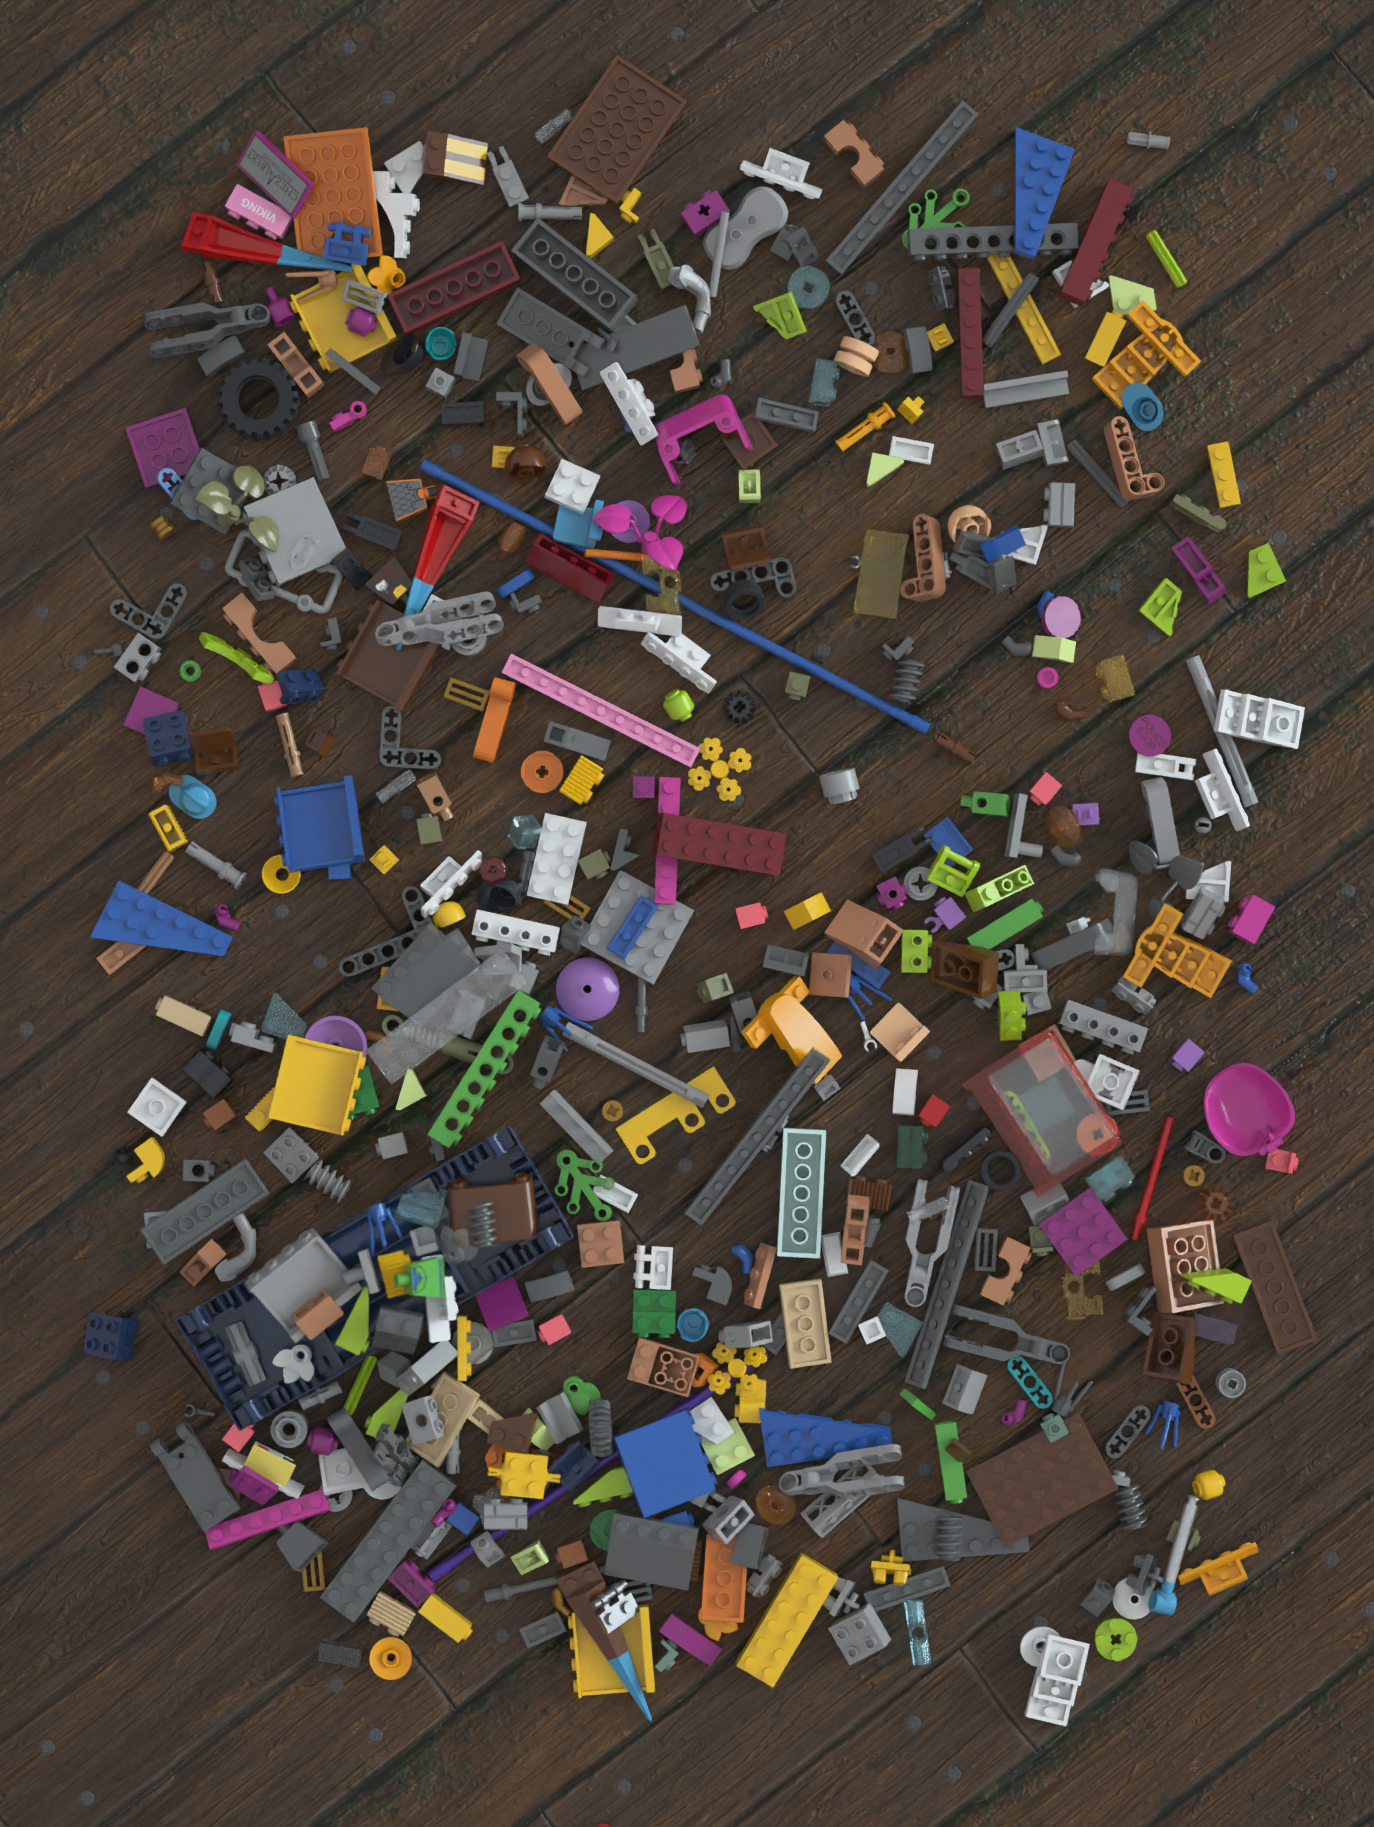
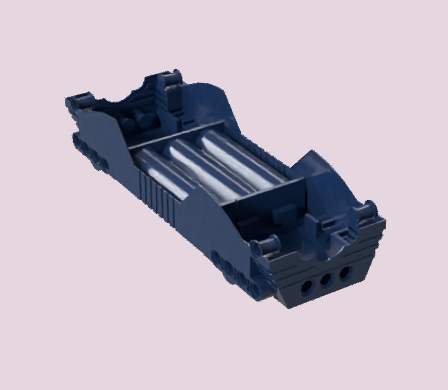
[175,1126,574,1431]

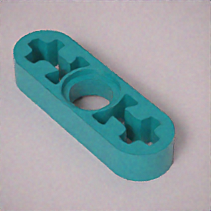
[1007,1356,1053,1409]

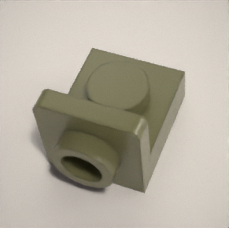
[697,973,734,1003]
[1028,1225,1053,1256]
[1165,1519,1200,1551]

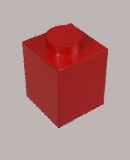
[918,1094,950,1128]

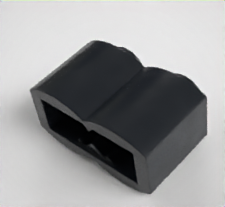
[183,1050,232,1098]

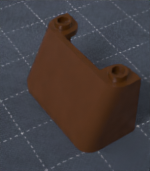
[447,1173,538,1246]

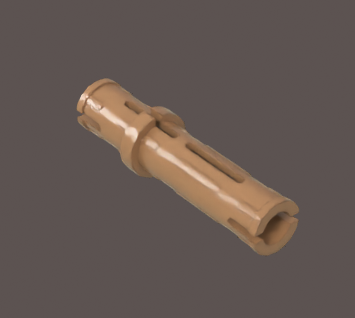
[275,713,304,778]

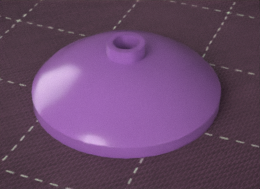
[556,957,619,1021]
[305,1016,367,1057]

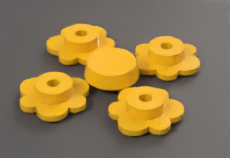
[688,738,751,801]
[707,1342,767,1398]

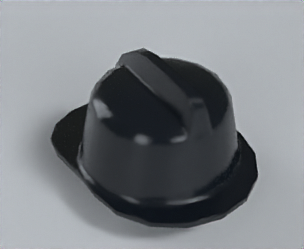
[381,334,427,374]
[476,878,522,913]

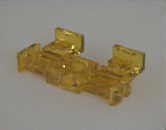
[641,555,684,615]
[1060,1257,1103,1320]

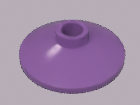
[611,500,650,543]

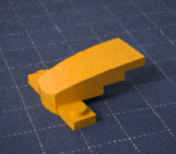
[1091,300,1201,409]
[1123,903,1232,998]
[741,976,842,1084]

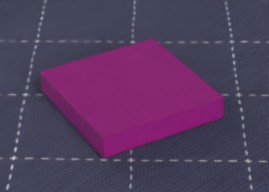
[123,686,180,734]
[475,1277,529,1332]

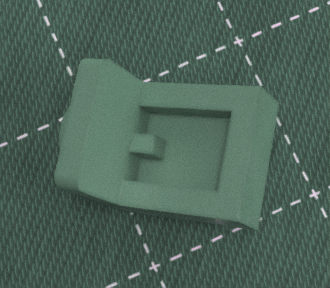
[1040,1412,1069,1442]
[655,1636,679,1672]

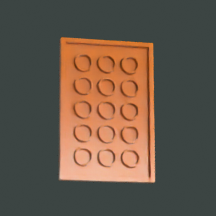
[283,127,383,261]

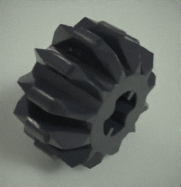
[722,690,758,726]

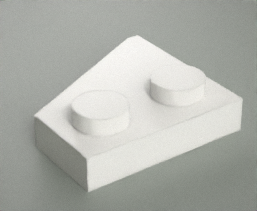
[384,141,424,194]
[688,1397,735,1445]

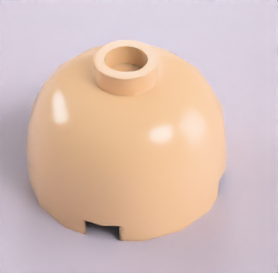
[947,505,991,543]

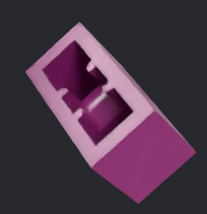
[681,190,730,238]

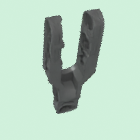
[143,303,270,358]
[942,1304,1070,1364]

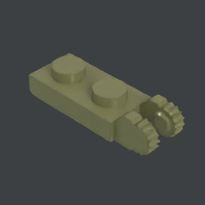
[638,228,674,290]
[1170,494,1227,533]

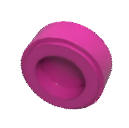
[1037,667,1058,689]
[727,1470,747,1490]

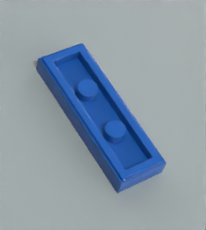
[606,895,659,960]
[827,941,891,989]

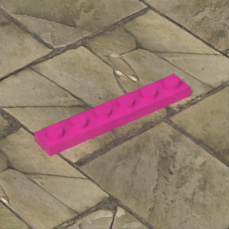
[654,777,681,905]
[205,1489,331,1550]

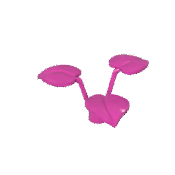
[593,495,687,571]

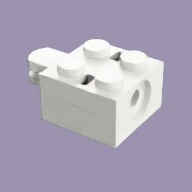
[1071,1054,1140,1111]

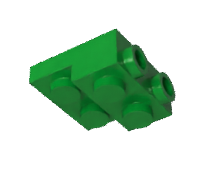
[347,1066,380,1120]
[633,1289,676,1338]

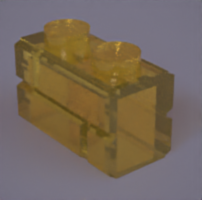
[1095,654,1135,703]

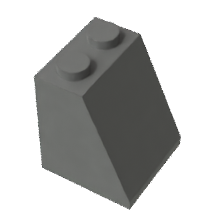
[372,1304,423,1354]

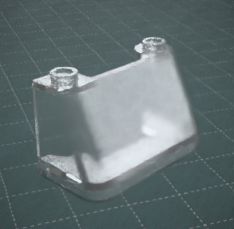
[1090,869,1138,957]

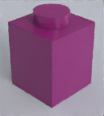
[633,776,655,799]

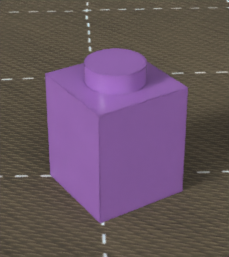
[1170,1038,1205,1072]

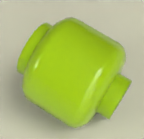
[663,689,694,722]

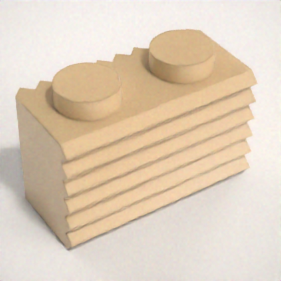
[367,1591,417,1637]

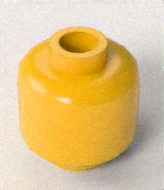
[1192,1470,1225,1500]

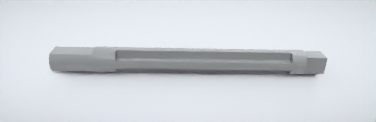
[1186,655,1258,807]
[562,1022,709,1108]

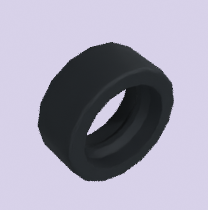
[723,580,765,620]
[980,1150,1020,1191]

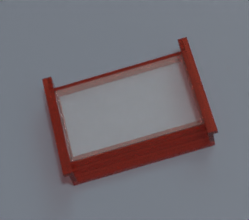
[962,1028,1123,1197]

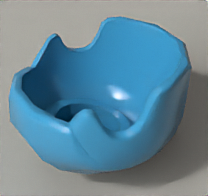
[677,1308,709,1342]

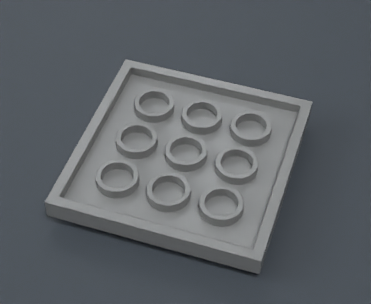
[581,870,694,985]

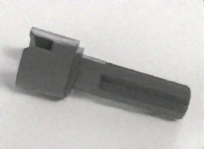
[296,420,329,481]

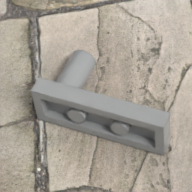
[1004,794,1043,858]

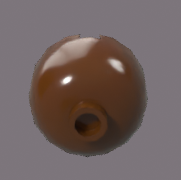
[504,444,547,483]

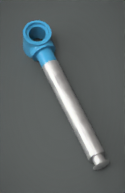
[1148,1495,1199,1616]

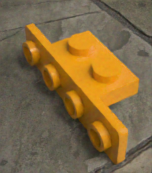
[1178,1542,1258,1596]

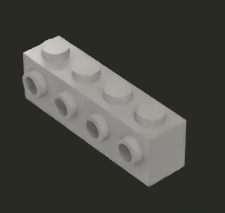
[1058,1000,1148,1055]

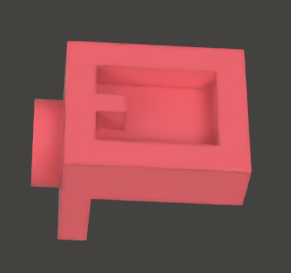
[1264,1149,1298,1174]

